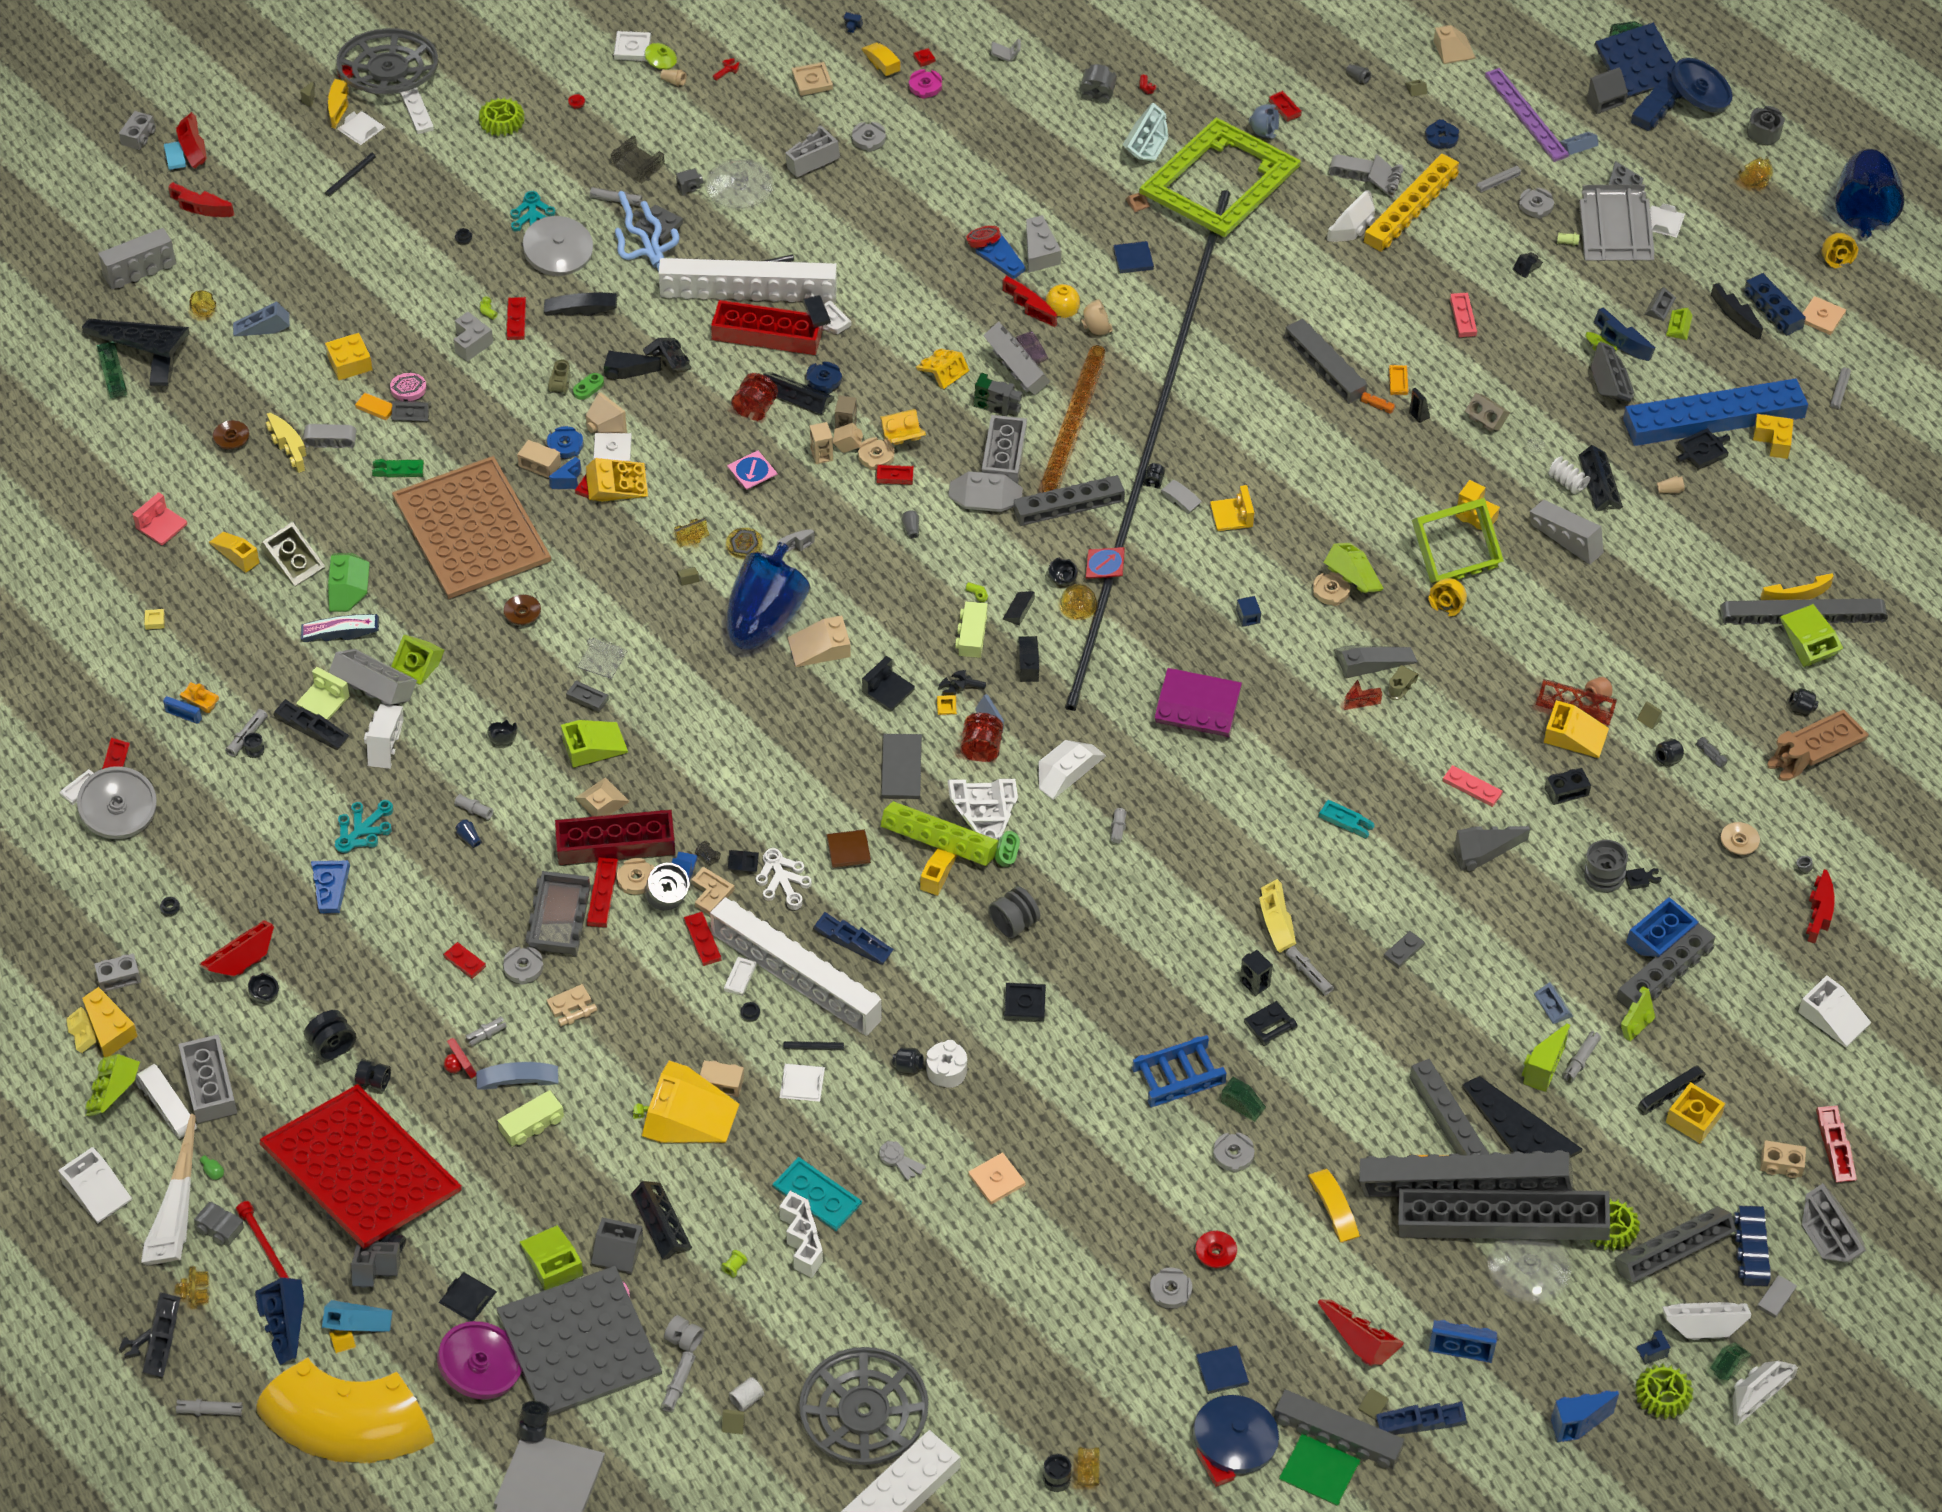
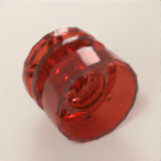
[731,373,778,421]
[960,712,1003,762]

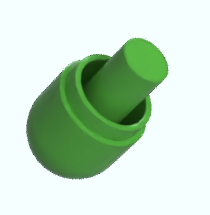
[199,1155,224,1180]

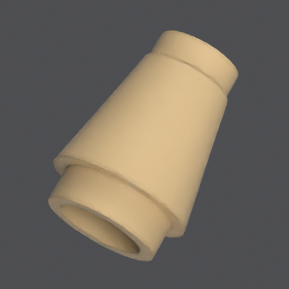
[660,70,687,86]
[1657,476,1685,493]

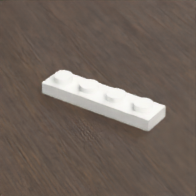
[400,87,434,134]

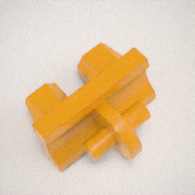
[179,682,219,713]

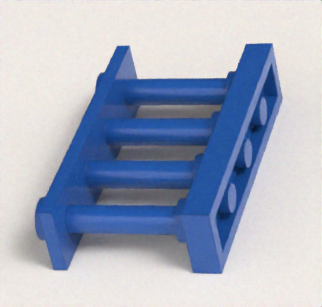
[1132,1035,1227,1108]

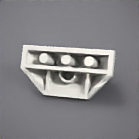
[1327,190,1375,242]
[1039,740,1106,800]
[1663,1302,1751,1340]
[1733,1361,1798,1426]

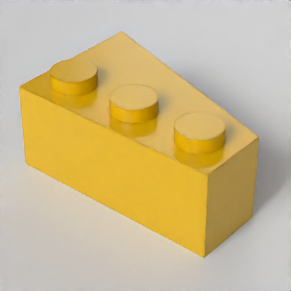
[82,987,138,1058]

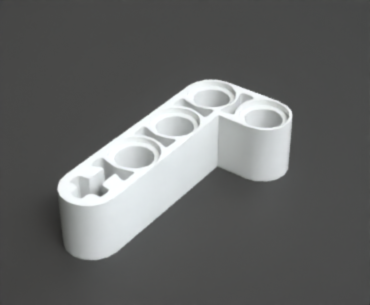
[136,1064,197,1139]

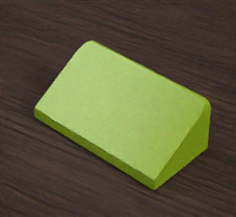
[1666,308,1693,340]

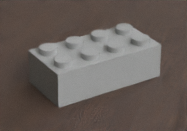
[98,228,176,290]
[982,415,1027,484]
[329,649,417,705]
[178,1034,237,1123]

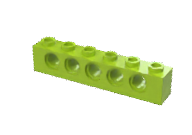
[880,801,999,866]

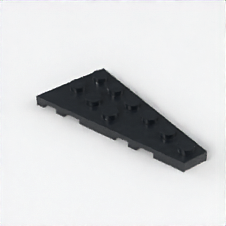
[82,318,190,358]
[1462,1076,1583,1158]

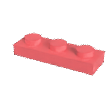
[1450,293,1477,337]
[1443,765,1503,807]

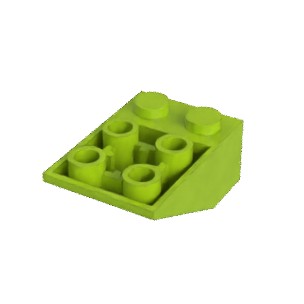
[1323,543,1384,593]
[1780,604,1843,667]
[561,720,628,768]
[85,1054,140,1116]
[519,1225,584,1290]

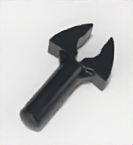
[951,670,986,692]
[938,675,972,696]
[119,1328,151,1359]

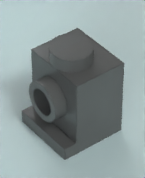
[676,168,704,196]

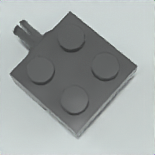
[633,205,683,244]

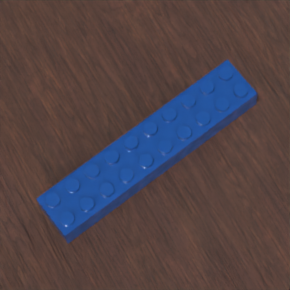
[1623,378,1808,446]

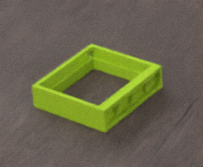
[1411,498,1504,583]

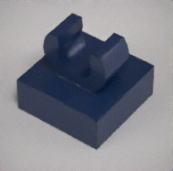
[844,12,863,33]

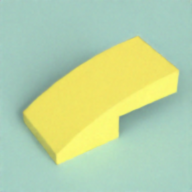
[66,1007,96,1053]

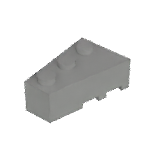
[785,125,840,178]
[1026,215,1061,273]

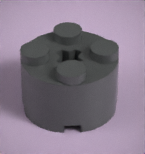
[1080,64,1117,103]
[1747,106,1785,145]

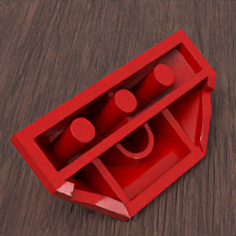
[199,920,274,976]

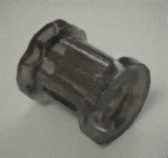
[695,841,721,866]

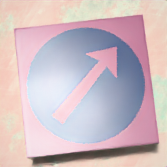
[727,451,777,490]

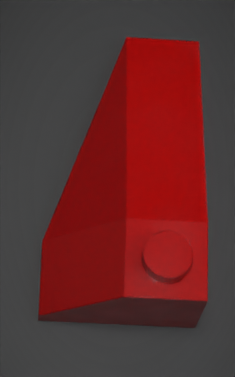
[1318,1299,1404,1366]

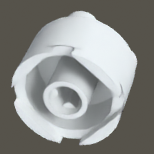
[927,1040,967,1088]

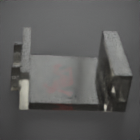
[611,135,665,184]

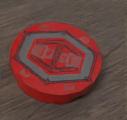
[966,225,1001,248]

